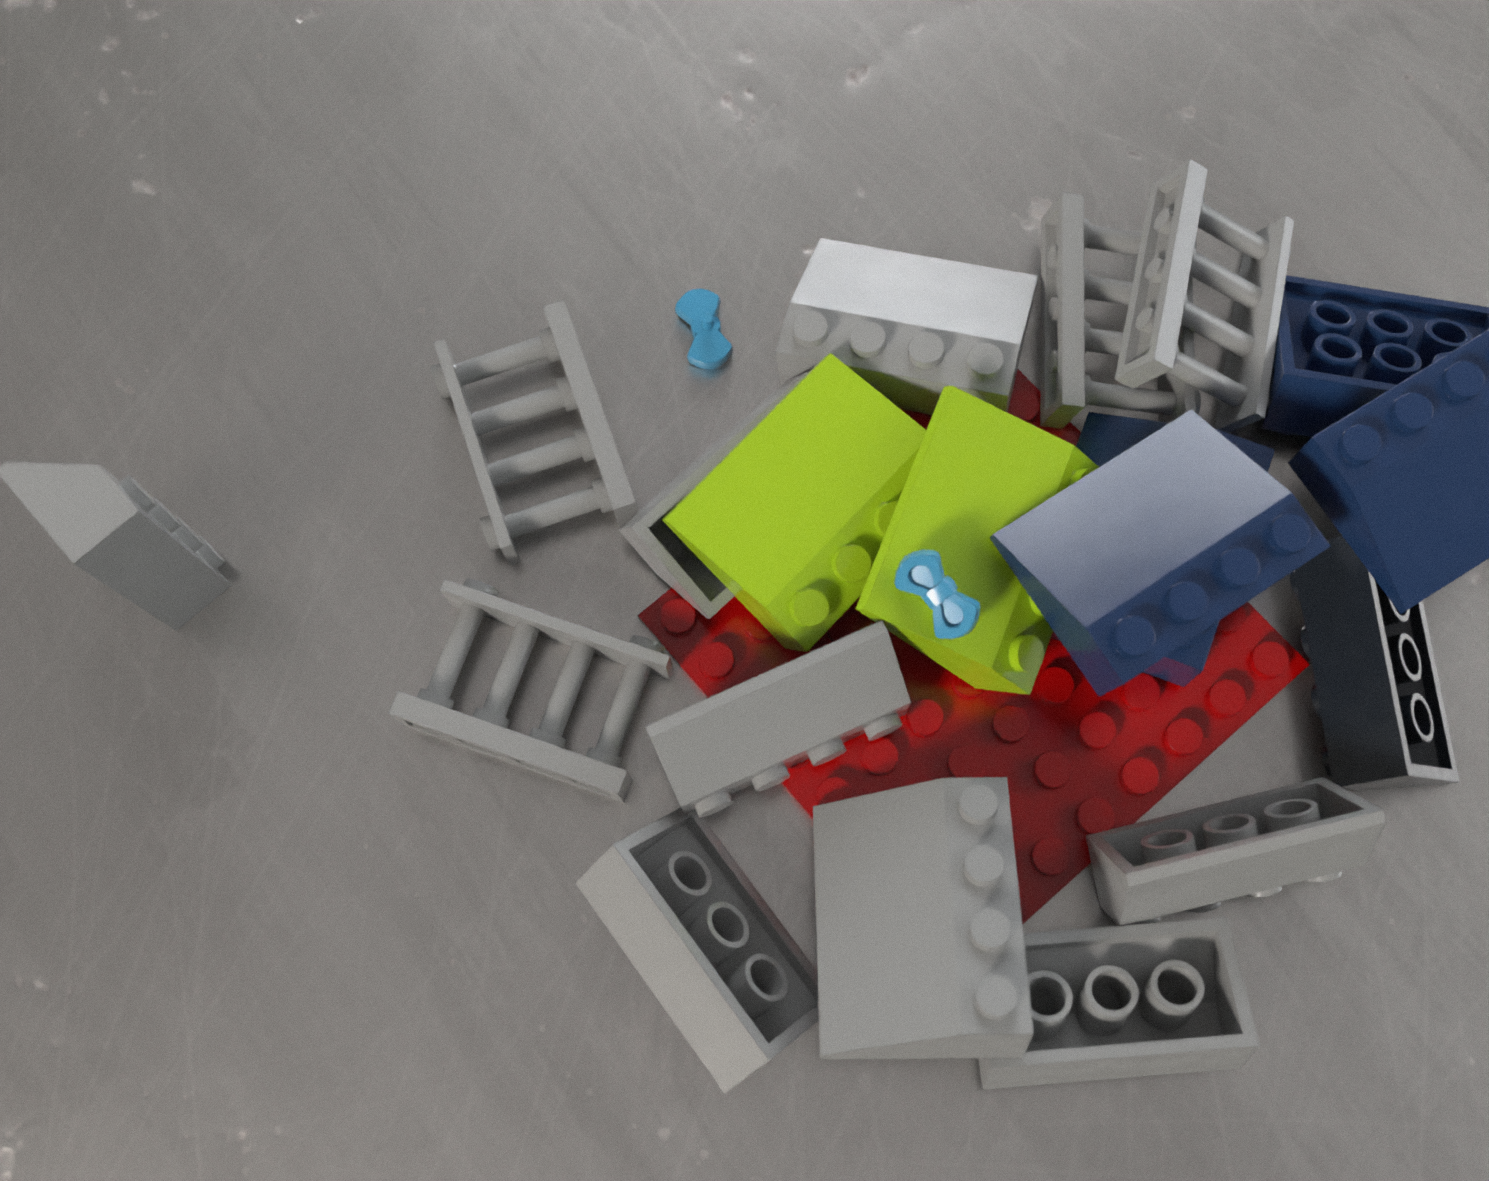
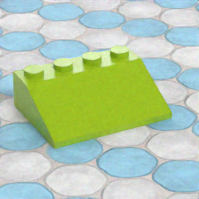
[662,353,926,652]
[856,386,1099,695]

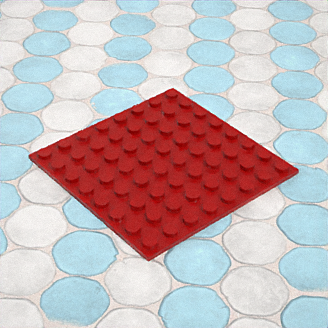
[637,369,1310,925]

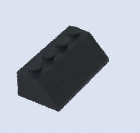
[1290,536,1460,791]

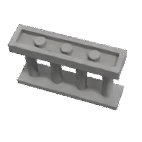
[1115,159,1294,433]
[1040,191,1201,428]
[430,299,638,566]
[389,579,674,803]

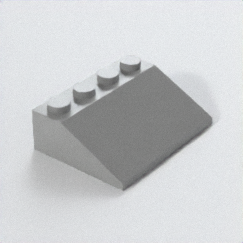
[775,238,1039,415]
[813,777,1034,1060]

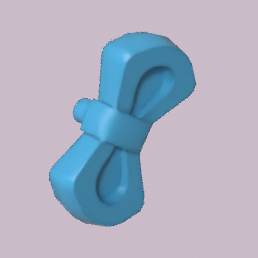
[675,288,733,370]
[894,550,980,639]

